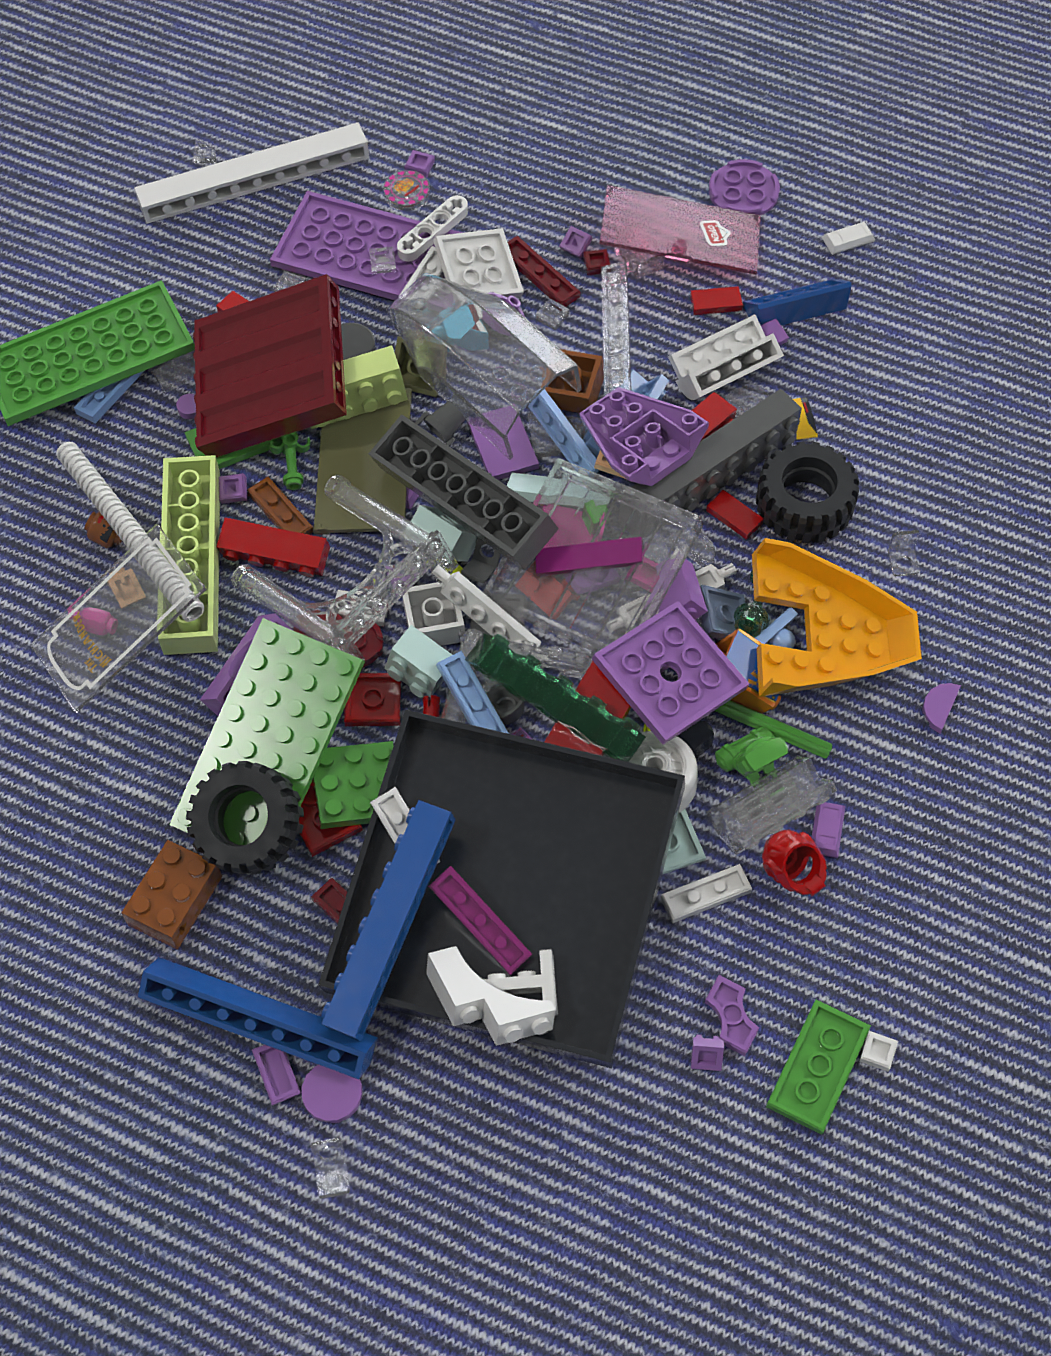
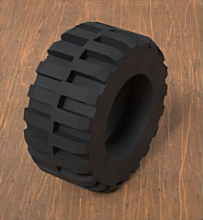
[756,441,859,544]
[186,761,304,875]

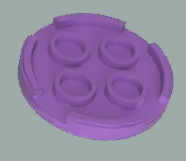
[709,159,780,218]

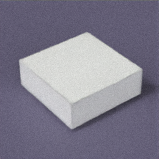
[859,1031,898,1072]

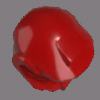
[762,829,827,897]

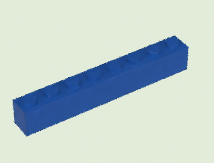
[321,800,456,1042]
[138,957,378,1079]

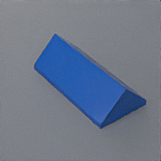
[742,279,852,325]

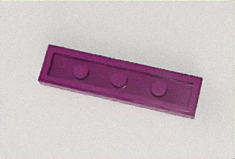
[536,537,644,577]
[429,866,532,975]

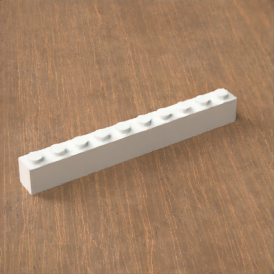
[134,123,369,224]

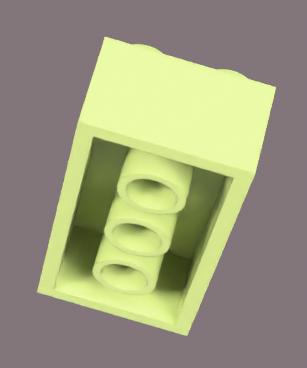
[311,346,408,429]

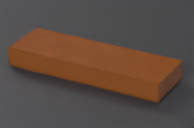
[247,477,313,535]

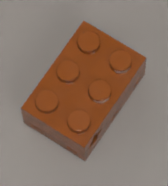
[121,840,223,950]

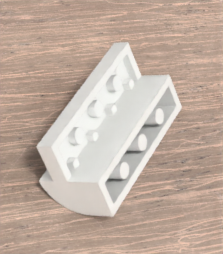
[668,315,784,400]

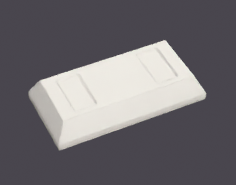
[822,222,875,255]

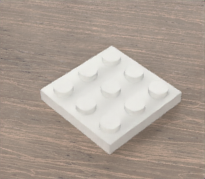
[433,228,524,305]

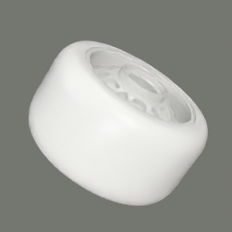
[614,731,698,814]

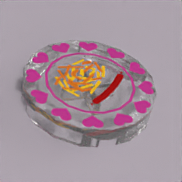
[383,170,430,211]

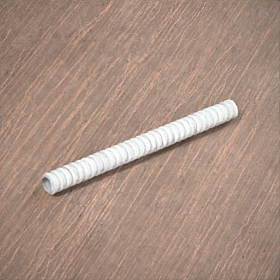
[56,442,205,622]

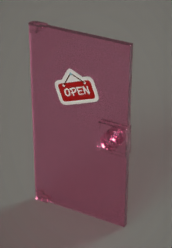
[599,185,761,275]

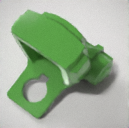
[715,727,788,800]

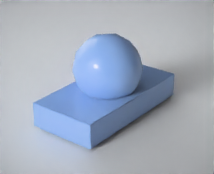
[755,607,798,649]

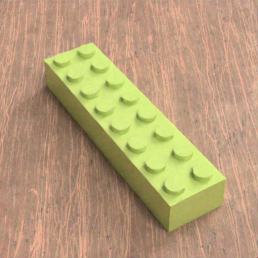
[158,455,220,655]

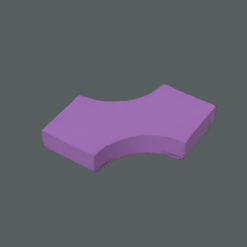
[705,975,759,1056]

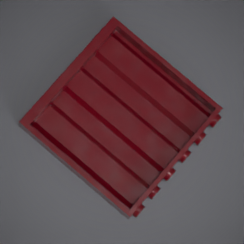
[193,274,347,458]

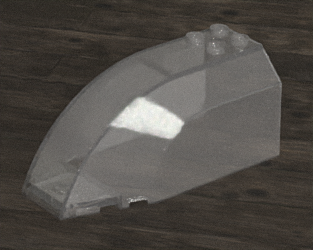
[386,273,582,460]

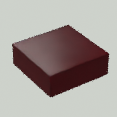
[583,249,611,276]

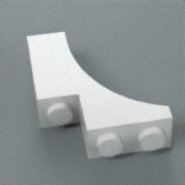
[426,946,556,1046]

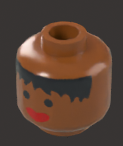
[84,511,122,548]

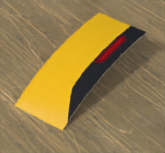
[793,397,818,440]

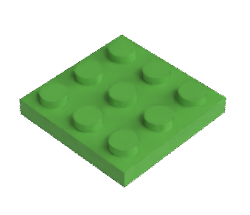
[313,741,393,829]

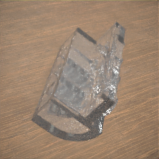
[706,755,837,855]

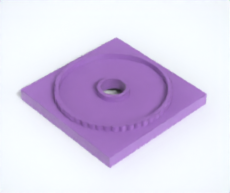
[592,601,749,745]

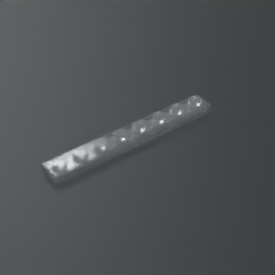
[601,261,632,396]

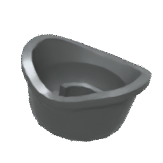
[483,680,526,725]

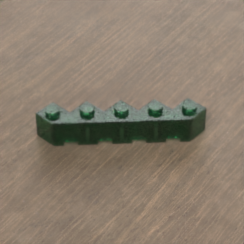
[465,633,646,762]

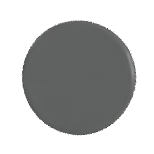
[341,322,375,360]

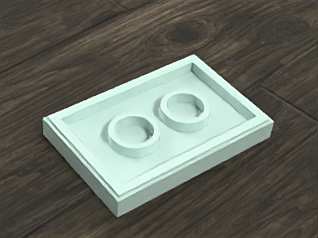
[662,809,706,875]

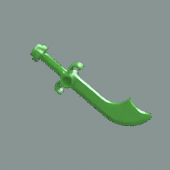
[269,432,310,490]

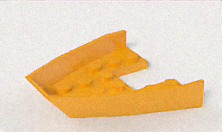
[752,538,922,697]

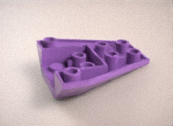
[579,387,709,486]

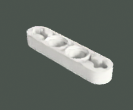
[397,195,468,262]

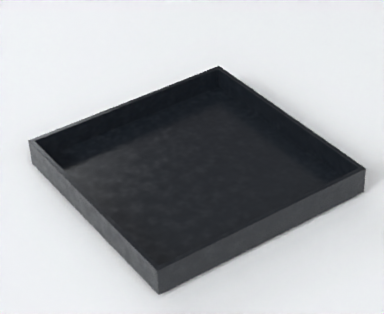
[318,709,685,1069]

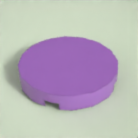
[302,1065,362,1123]

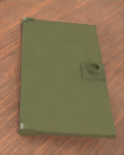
[313,388,412,535]

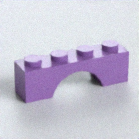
[200,614,292,716]

